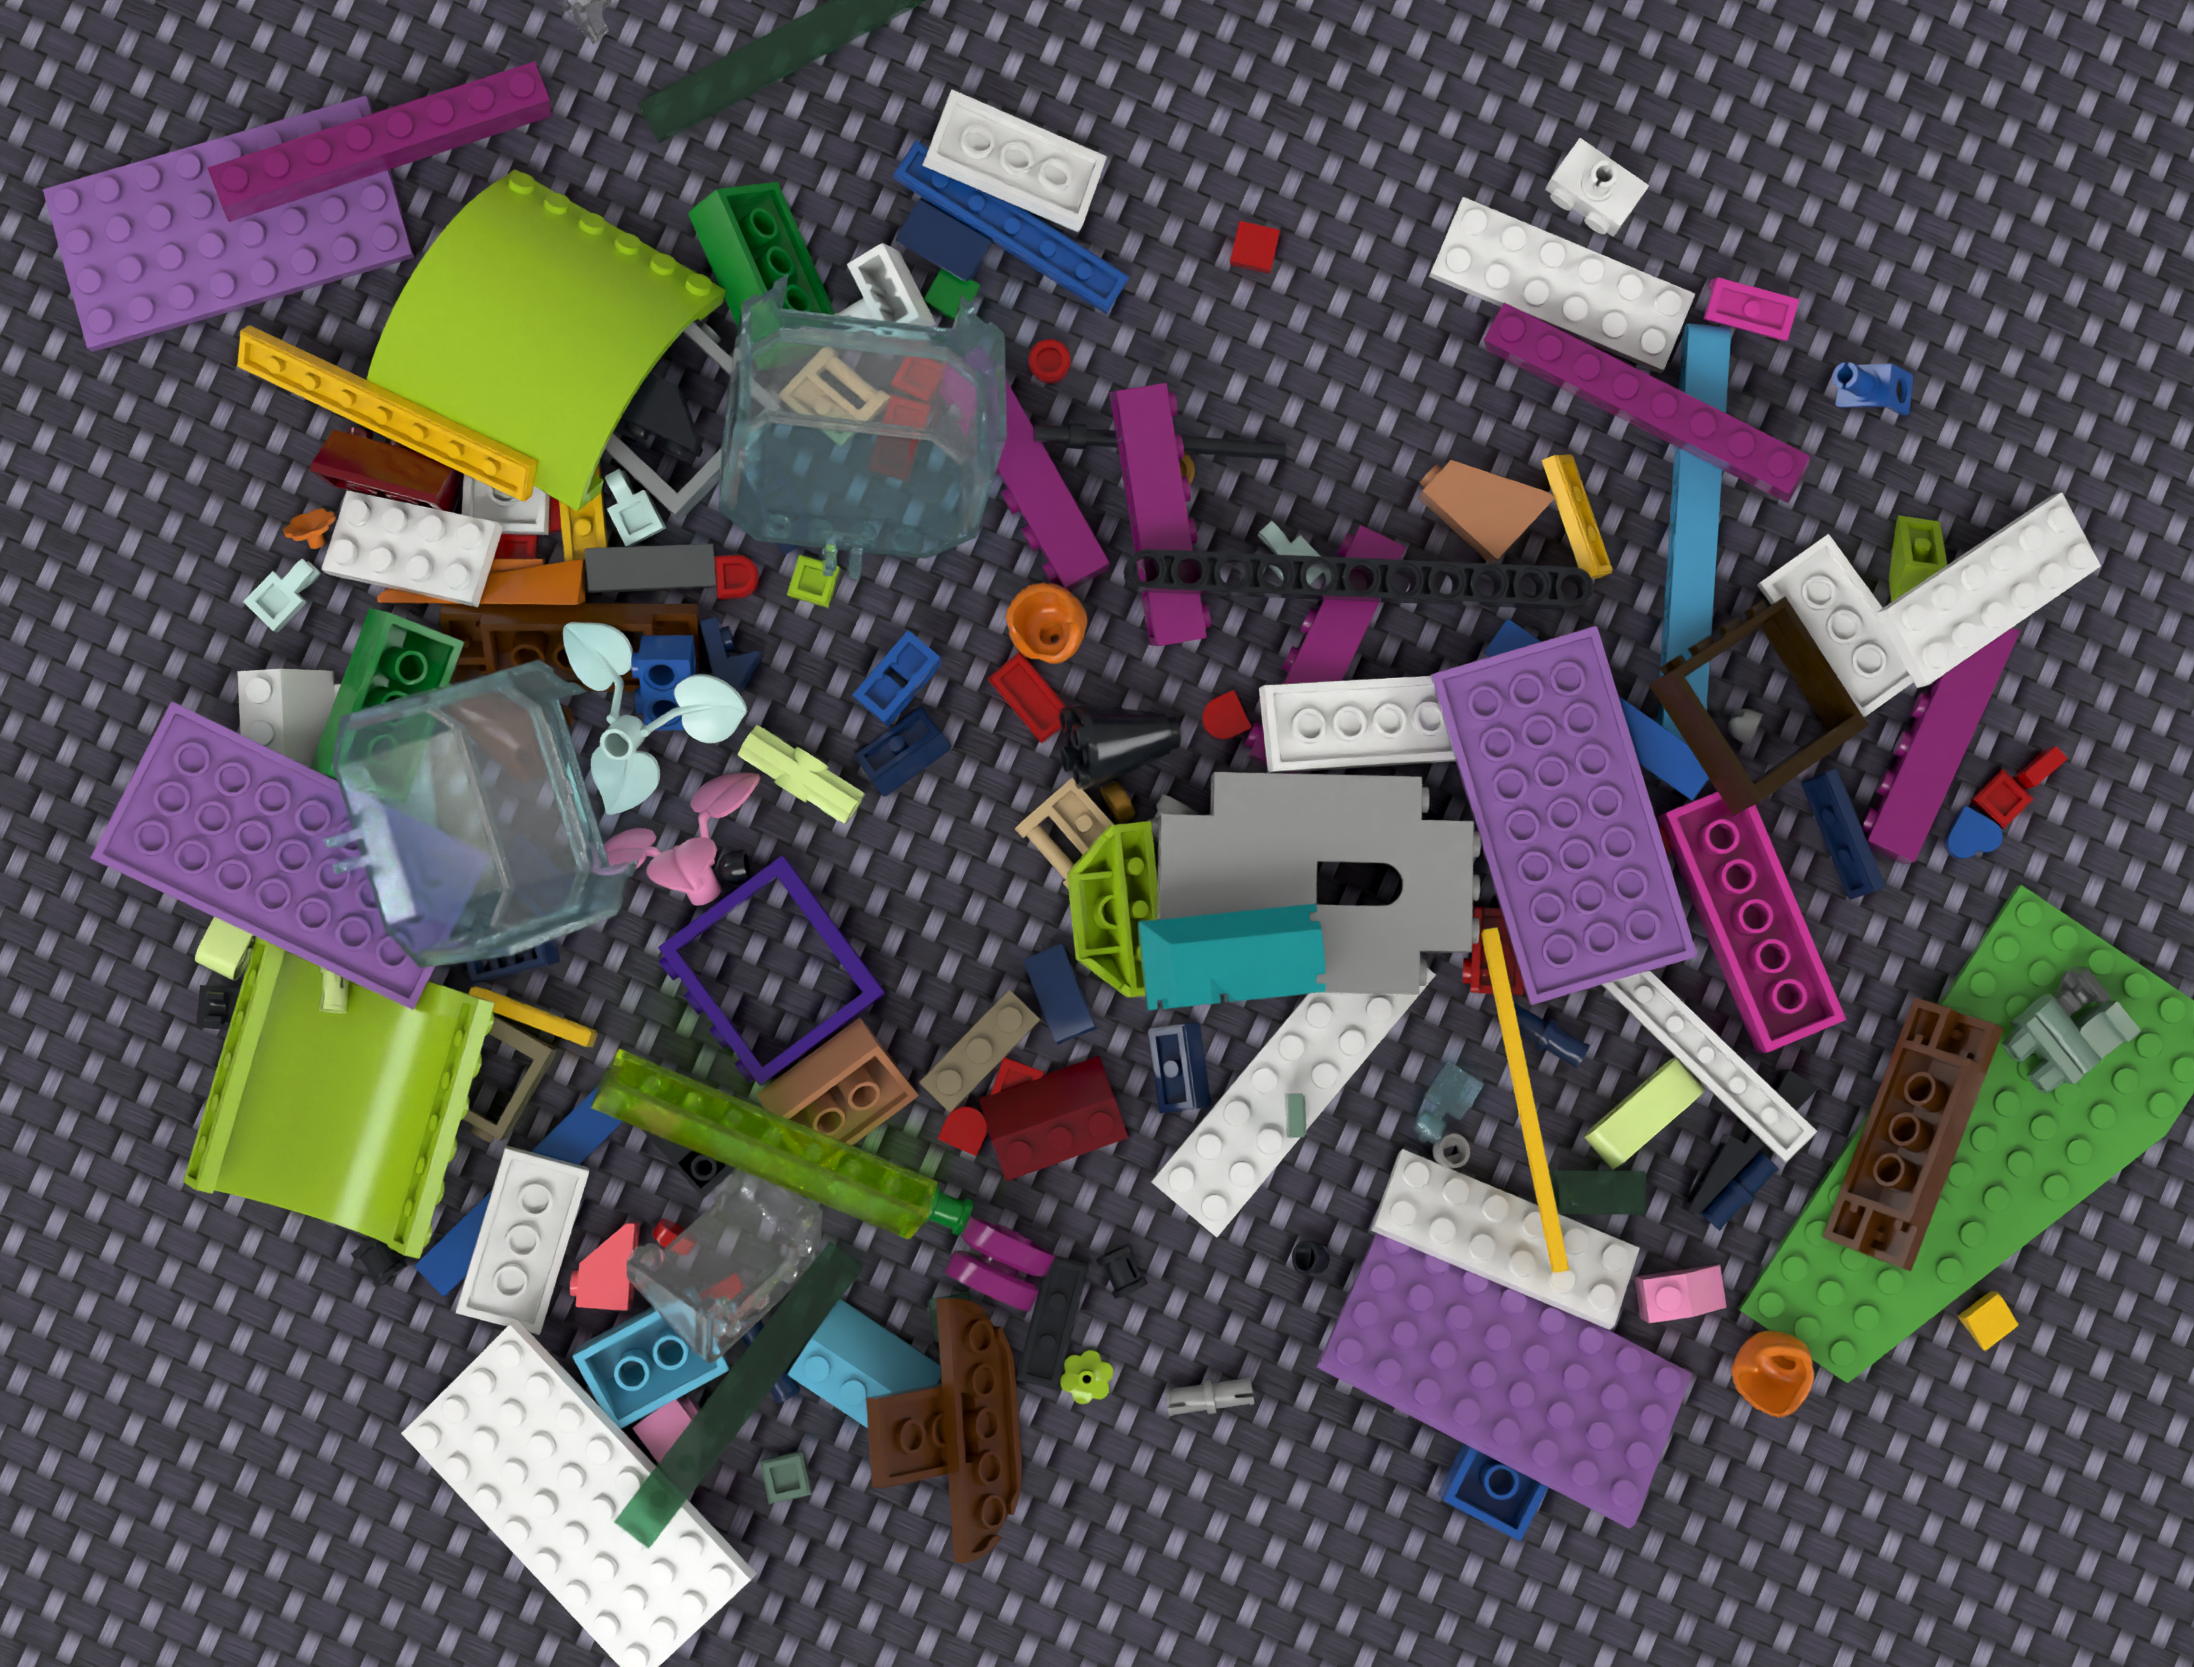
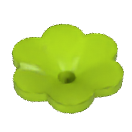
[1060,1350,1113,1404]

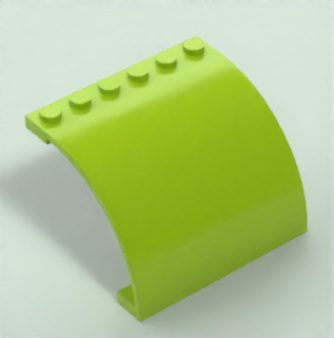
[367,170,726,512]
[183,936,495,1259]

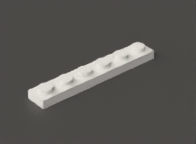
[1601,970,1817,1163]

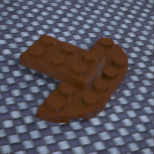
[866,1298,1022,1563]

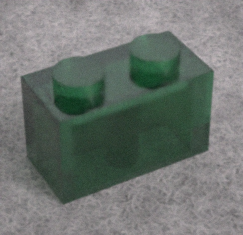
[1552,1169,1646,1215]

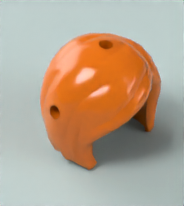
[1005,582,1087,664]
[1731,1331,1814,1418]

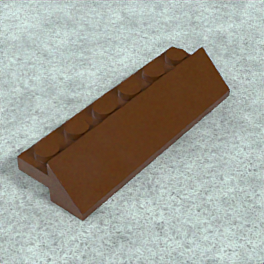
[439,603,703,692]
[1822,997,2004,1272]

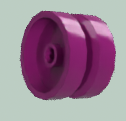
[945,1216,1055,1312]

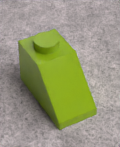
[1888,515,1947,602]

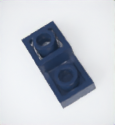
[1023,943,1097,1044]

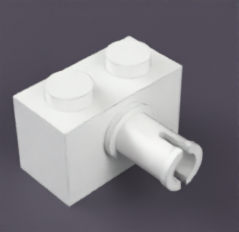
[1545,138,1649,237]
[833,243,936,345]

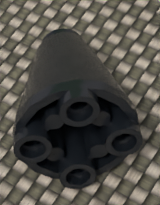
[1059,704,1181,790]

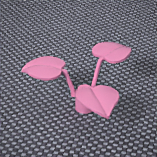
[587,772,761,905]

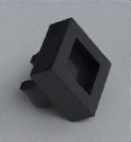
[196,985,241,1030]

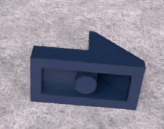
[700,617,764,694]

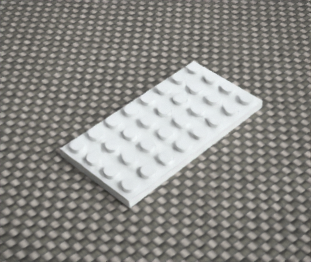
[401,1319,757,1667]

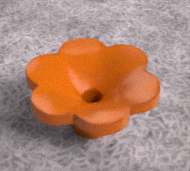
[283,508,336,549]

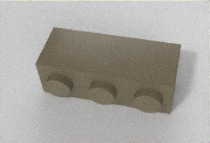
[919,990,1041,1113]

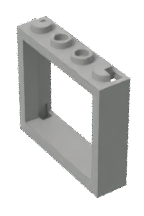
[605,322,785,521]

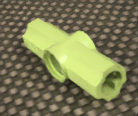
[737,725,865,825]

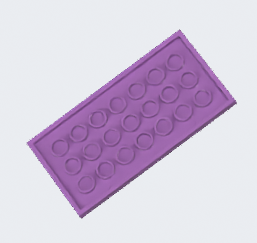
[43,95,415,352]
[1430,626,1697,1005]
[91,701,490,1010]
[1316,1233,1692,1528]

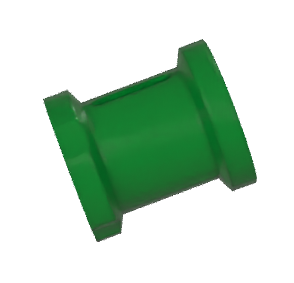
[919,1184,973,1236]

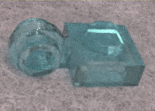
[1412,1061,1484,1144]

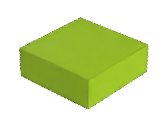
[787,555,841,609]

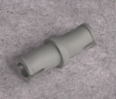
[1165,1376,1255,1416]

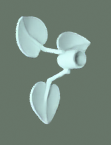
[563,622,747,815]

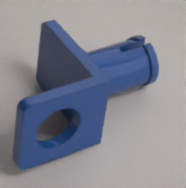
[1833,362,1913,415]

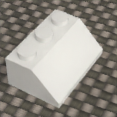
[237,669,341,783]

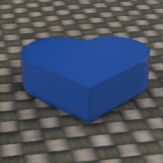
[1944,806,2003,859]

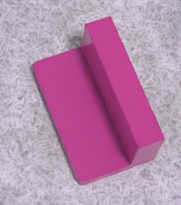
[1703,277,1800,341]

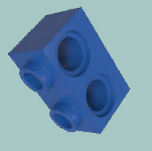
[853,630,943,727]
[631,635,697,730]

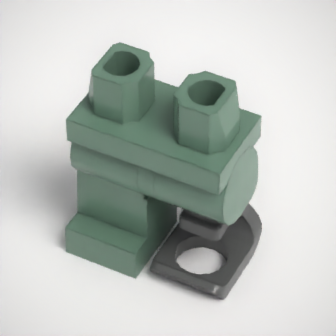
[2001,966,2142,1093]

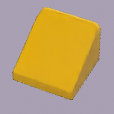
[1957,1291,2019,1351]

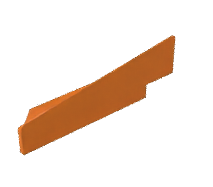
[377,558,586,605]

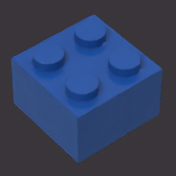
[1437,1443,1548,1542]

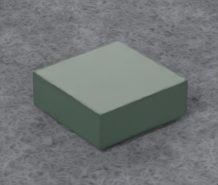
[1285,1093,1306,1138]
[760,1450,812,1504]

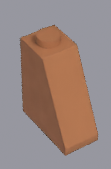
[1418,460,1555,564]

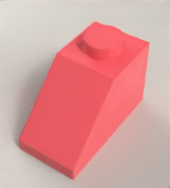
[570,1221,641,1311]

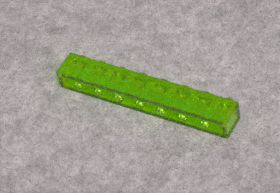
[591,1049,938,1239]

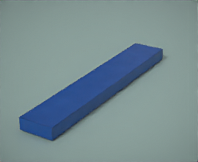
[893,140,1130,315]
[1484,618,1709,801]
[414,1085,630,1297]

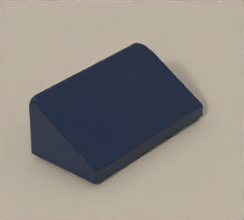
[896,198,993,282]
[853,706,951,797]
[1148,1022,1211,1114]

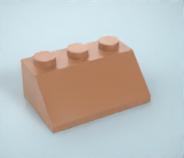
[756,1017,919,1172]

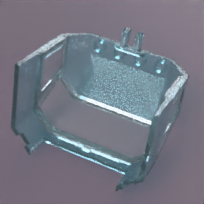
[719,274,1007,579]
[324,660,639,968]

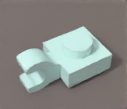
[604,469,666,547]
[1257,521,1323,584]
[243,559,321,633]

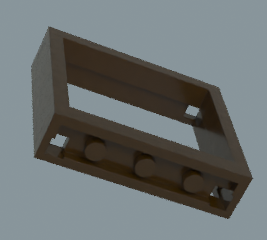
[1649,596,1869,816]

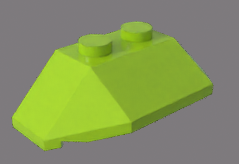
[1067,821,1158,997]

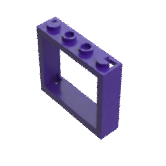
[658,855,887,1086]

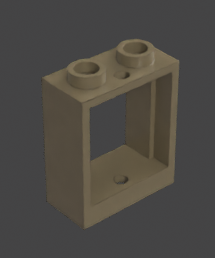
[463,1013,558,1143]

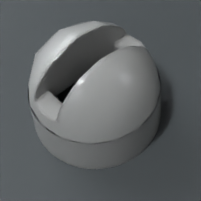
[1728,709,1763,745]
[1432,1134,1470,1169]

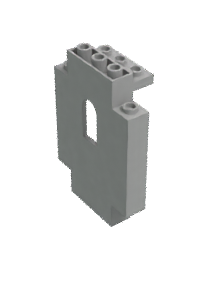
[1157,772,1480,995]

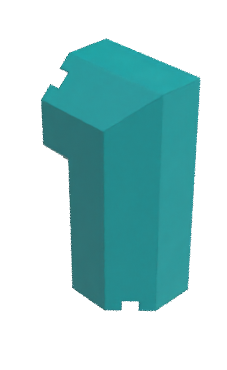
[1138,903,1326,1011]

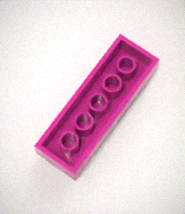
[1657,792,1846,1053]

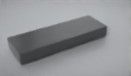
[584,544,716,593]

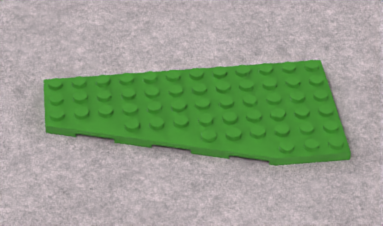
[1737,885,2194,1383]

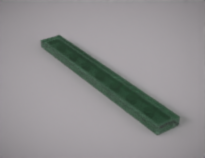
[637,0,928,143]
[613,1242,864,1549]

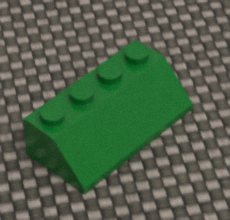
[688,182,842,365]
[310,608,464,803]

